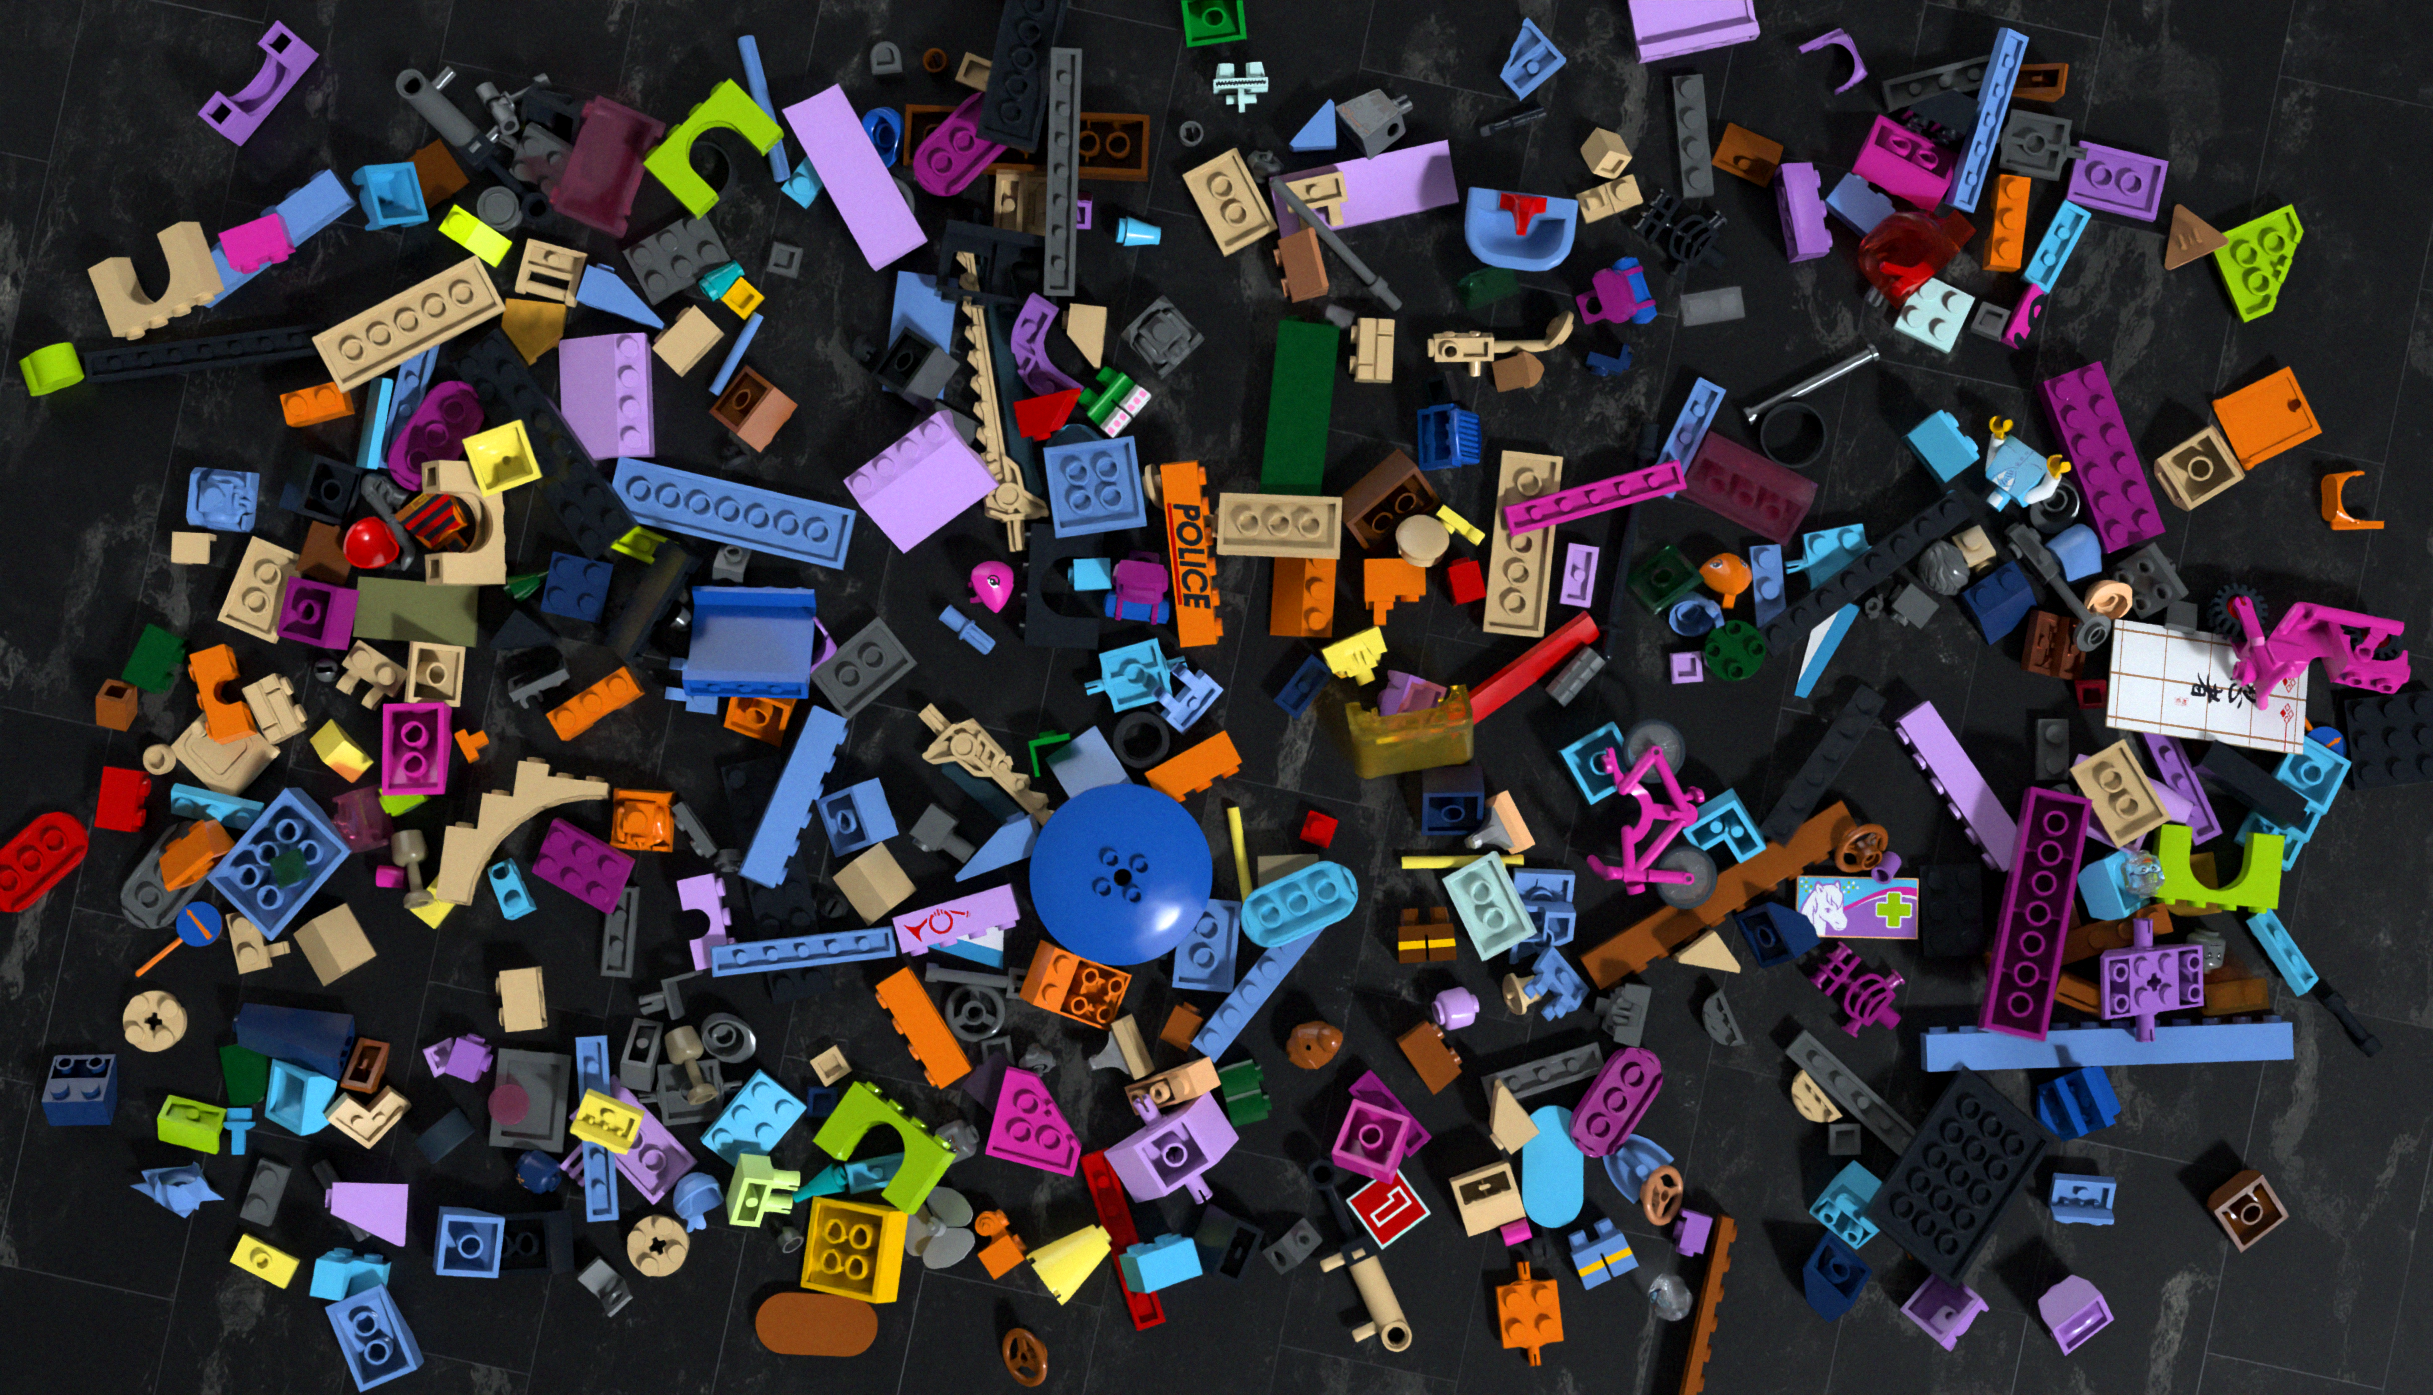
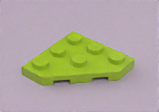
[2210,204,2304,324]

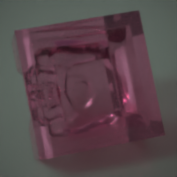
[330,784,395,854]

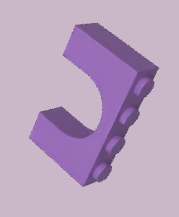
[198,20,319,147]

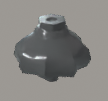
[1247,150,1284,184]
[1018,1043,1057,1077]

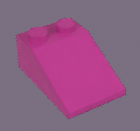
[382,702,452,796]

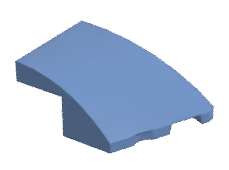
[1509,868,1576,964]

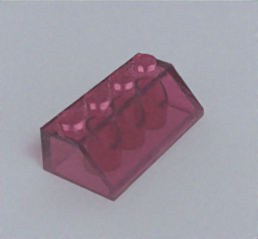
[1677,430,1818,547]

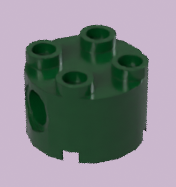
[1700,620,1766,682]

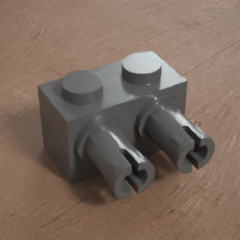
[910,803,977,863]

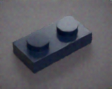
[1274,654,1335,720]

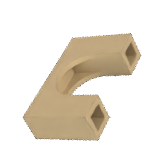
[88,222,225,340]
[422,460,507,586]

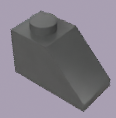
[620,1018,664,1092]

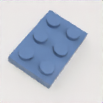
[1172,898,1242,993]

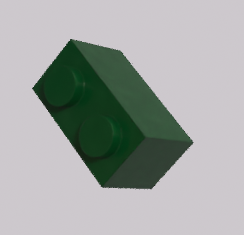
[121,623,189,695]

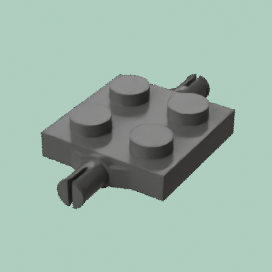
[1996,109,2088,181]
[499,122,594,205]
[638,1058,743,1126]

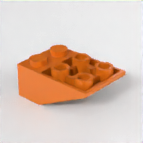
[1019,940,1132,1032]

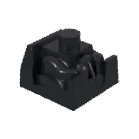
[518,81,592,150]

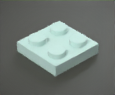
[1893,277,1975,354]

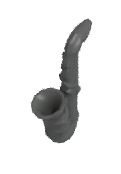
[361,472,416,571]

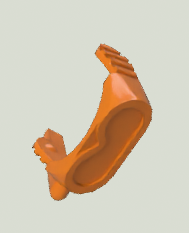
[2321,471,2384,530]

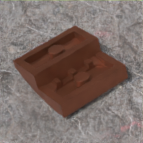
[2020,610,2086,681]

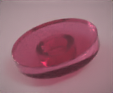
[488,1084,530,1125]

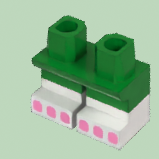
[1078,366,1151,439]

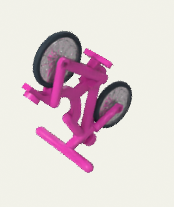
[1586,719,1717,909]

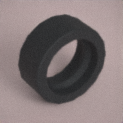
[1113,712,1170,769]

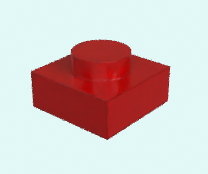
[1299,810,1338,849]

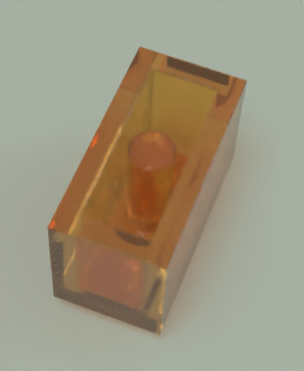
[2198,976,2270,1016]

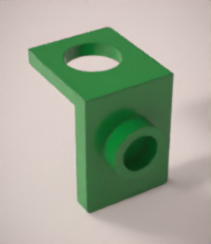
[1028,730,1071,777]

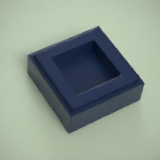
[807,1086,839,1118]

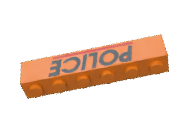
[1160,460,1223,648]

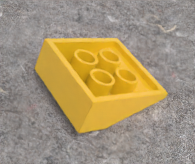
[800,1196,908,1304]

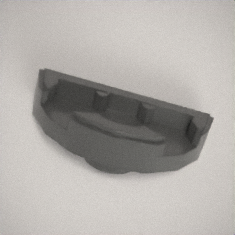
[1701,987,1745,1046]

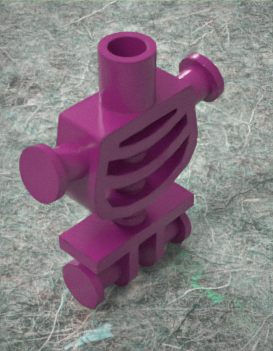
[1807,941,1905,1038]

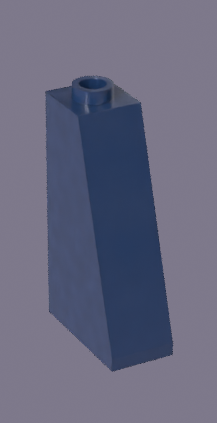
[233,1003,355,1080]

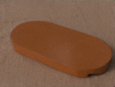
[755,1291,878,1357]

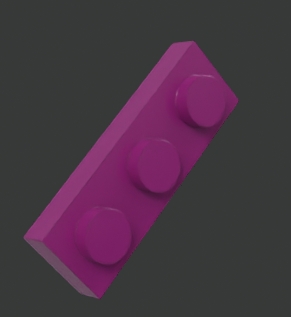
[1347,1068,1431,1157]

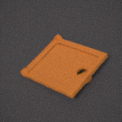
[2211,366,2322,471]

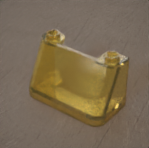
[1345,684,1474,779]

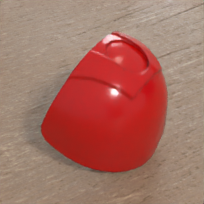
[343,517,399,568]

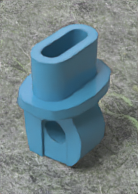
[223,1108,256,1155]

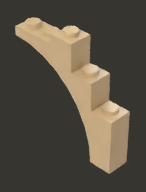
[436,757,611,906]

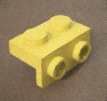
[570,1088,646,1155]

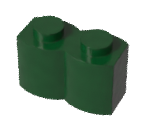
[1217,1057,1272,1128]

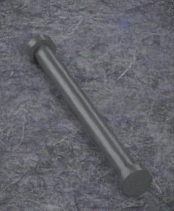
[1742,343,1880,426]

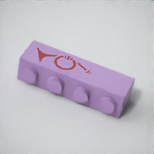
[892,883,1021,957]

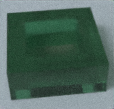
[269,848,312,889]

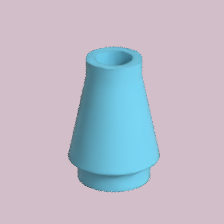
[1115,216,1161,246]

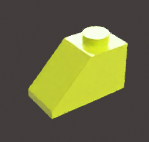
[438,205,512,268]

